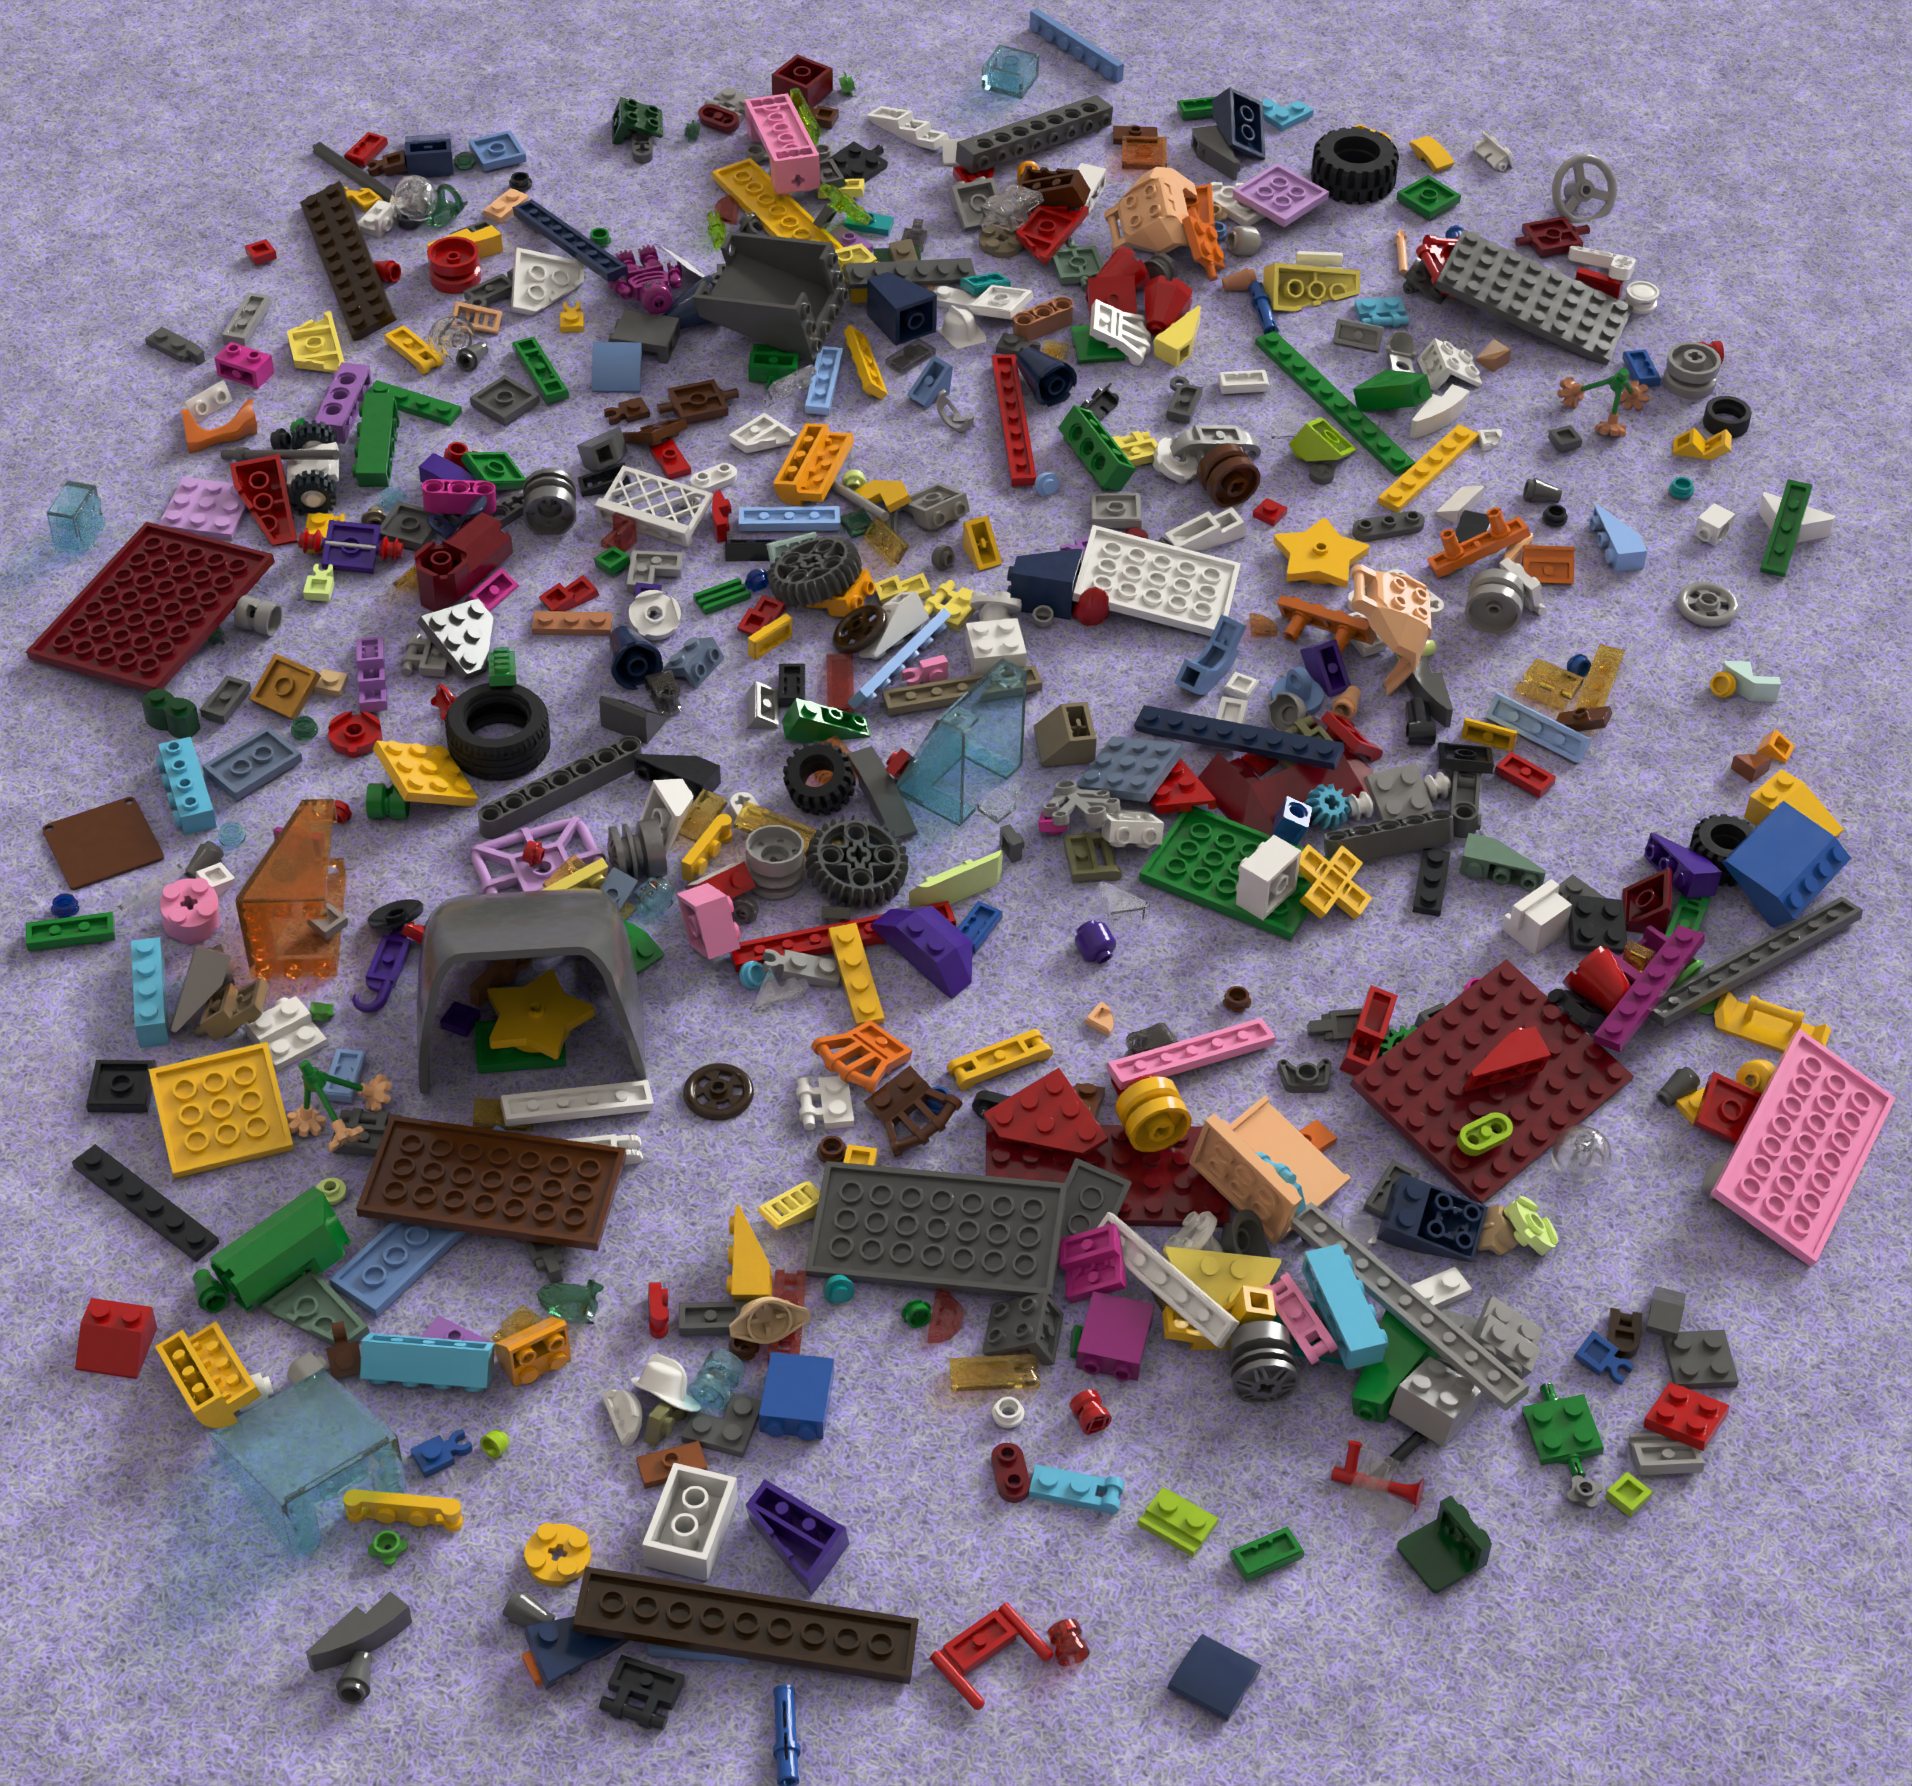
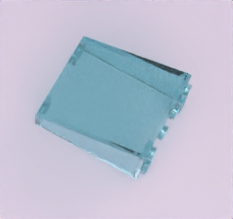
[896,658,1027,827]
[209,1368,407,1559]

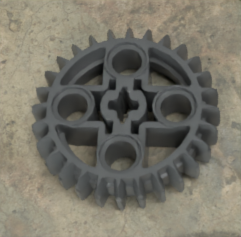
[767,535,862,608]
[805,815,909,910]

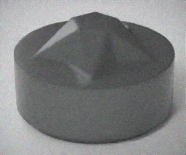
[1309,463,1335,485]

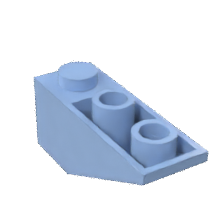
[1589,505,1647,572]

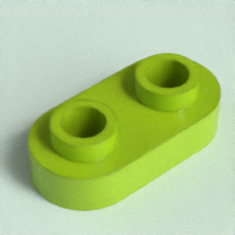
[1457,1112,1513,1156]

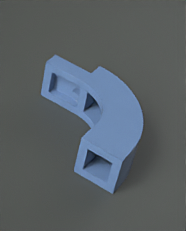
[1174,614,1247,695]

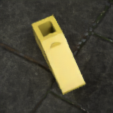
[1153,305,1201,367]

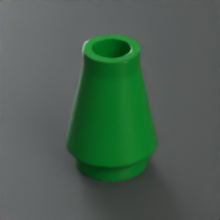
[192,1269,228,1313]

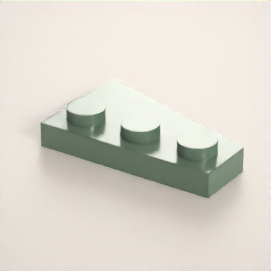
[262,1269,370,1346]

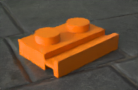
[1522,545,1575,584]

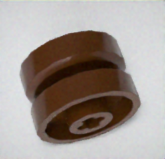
[1196,443,1261,508]

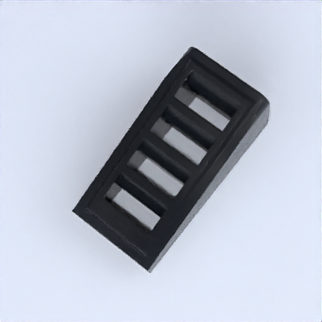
[578,462,632,497]

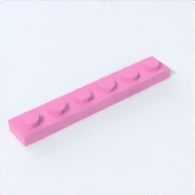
[1107,1018,1276,1090]

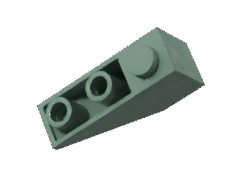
[1460,833,1546,890]

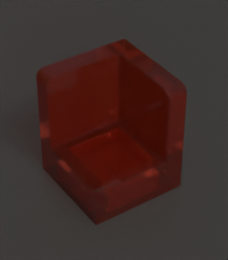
[601,512,637,552]

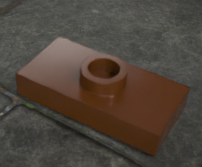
[1113,125,1158,146]
[1556,706,1612,732]

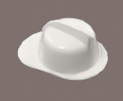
[938,305,986,349]
[631,1354,701,1412]

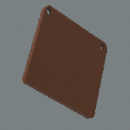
[42,797,164,890]

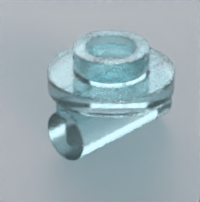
[379,485,407,511]

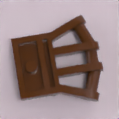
[864,1065,963,1157]

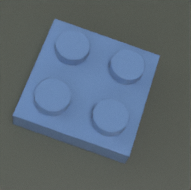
[468,130,526,172]

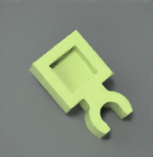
[303,564,335,602]

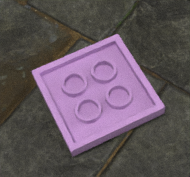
[1232,163,1329,227]
[158,477,248,541]

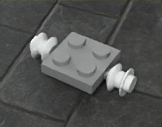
[1346,763,1451,821]

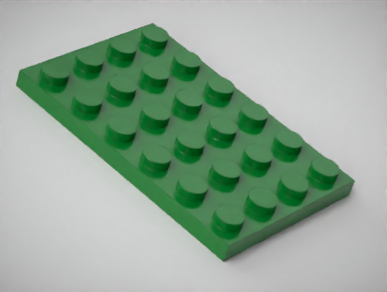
[1139,806,1330,941]

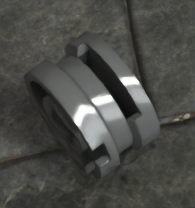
[1144,253,1178,281]

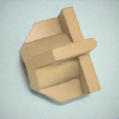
[1477,1204,1519,1255]

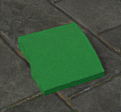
[1070,325,1126,364]

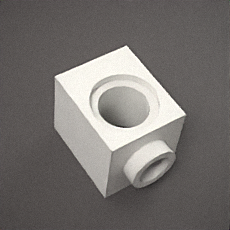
[1694,503,1735,546]

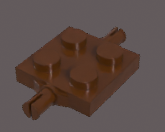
[657,379,739,424]

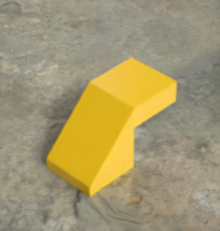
[1672,428,1732,460]

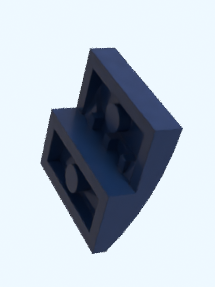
[1167,1634,1262,1721]

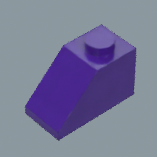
[1300,639,1351,697]

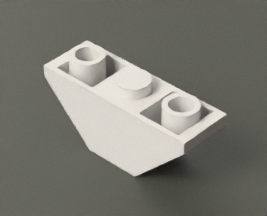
[1758,492,1836,543]

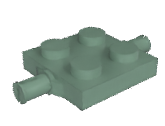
[1051,237,1103,292]

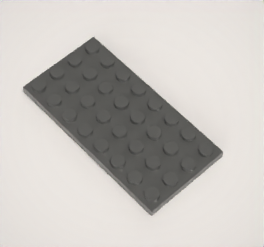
[1434,229,1633,365]
[805,1161,1068,1299]

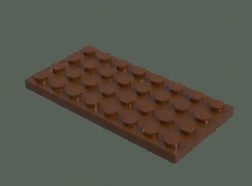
[356,1115,627,1251]

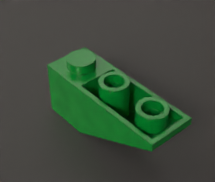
[782,698,871,744]

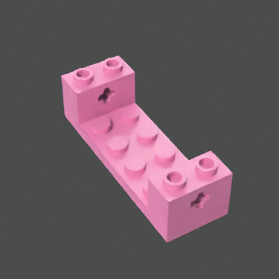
[744,93,821,195]

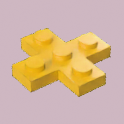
[1298,844,1372,920]

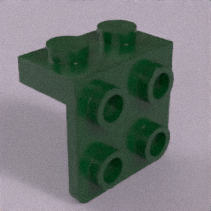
[1397,1495,1492,1593]

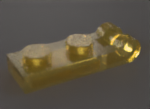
[949,1354,1040,1392]

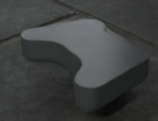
[1277,1058,1332,1093]

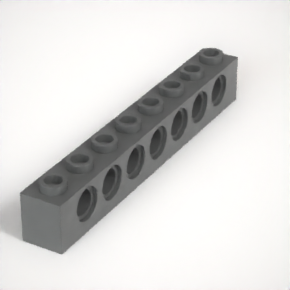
[955,95,1113,174]

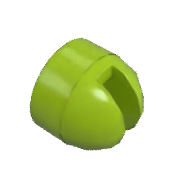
[480,1429,509,1459]

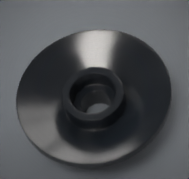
[368,899,424,931]

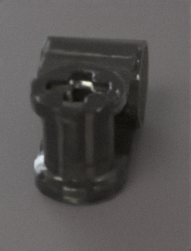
[644,670,681,717]
[1124,1023,1179,1057]

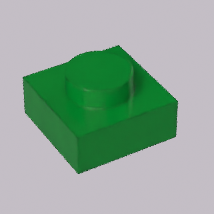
[594,546,630,576]

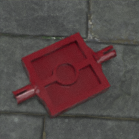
[1515,216,1590,257]

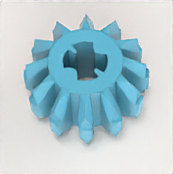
[1304,784,1351,831]

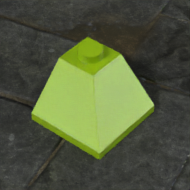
[1288,417,1357,461]

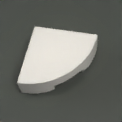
[1477,429,1502,451]

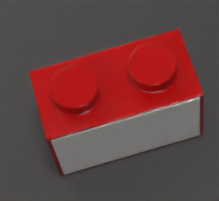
[685,861,756,899]

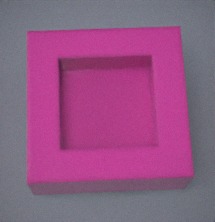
[1038,812,1070,835]

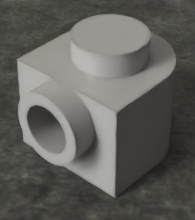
[287,1351,331,1397]

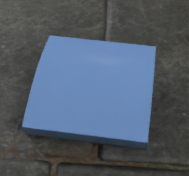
[592,342,642,393]

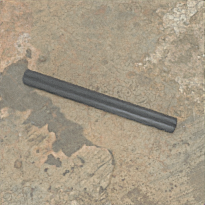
[312,142,404,206]

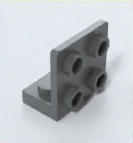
[982,1292,1064,1366]

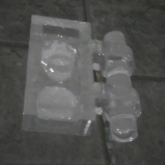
[763,364,817,407]

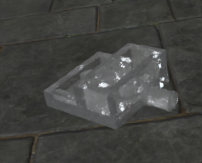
[979,183,1044,232]

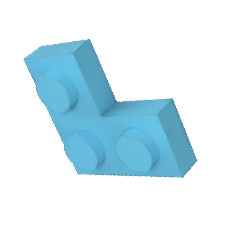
[1261,98,1314,131]

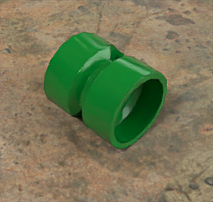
[366,783,410,820]

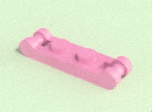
[1263,1272,1339,1365]

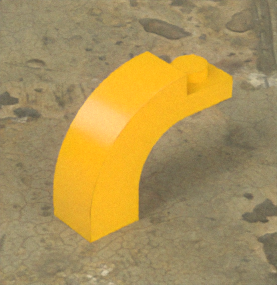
[1162,1285,1276,1350]

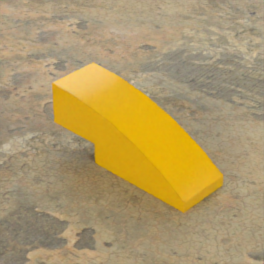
[427,225,503,259]

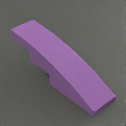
[356,636,387,713]

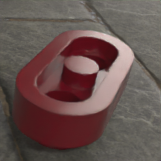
[698,104,740,133]
[991,1443,1030,1503]

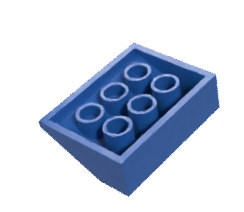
[1722,801,1851,928]

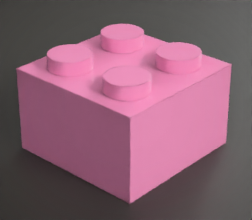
[677,883,741,959]

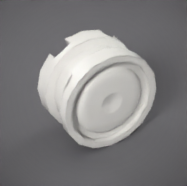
[1624,281,1659,314]

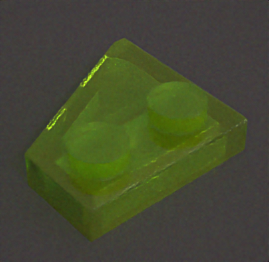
[790,88,820,146]

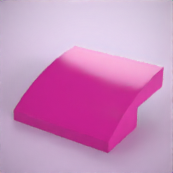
[1060,1223,1126,1303]

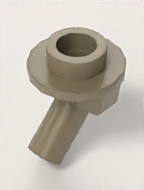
[361,505,386,525]

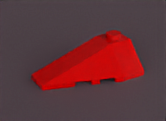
[230,454,298,546]

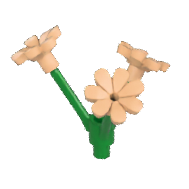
[287,1060,392,1152]

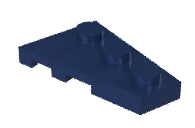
[524,1616,630,1690]

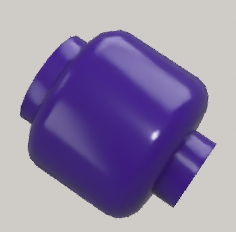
[1074,920,1116,964]

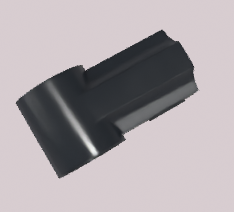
[1405,697,1436,745]

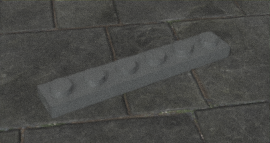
[842,258,976,289]

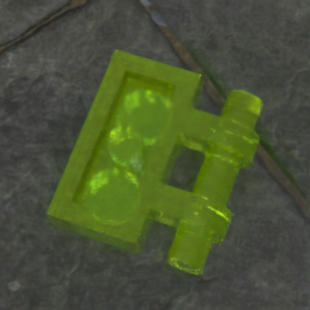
[820,183,872,226]

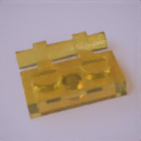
[1516,658,1584,711]

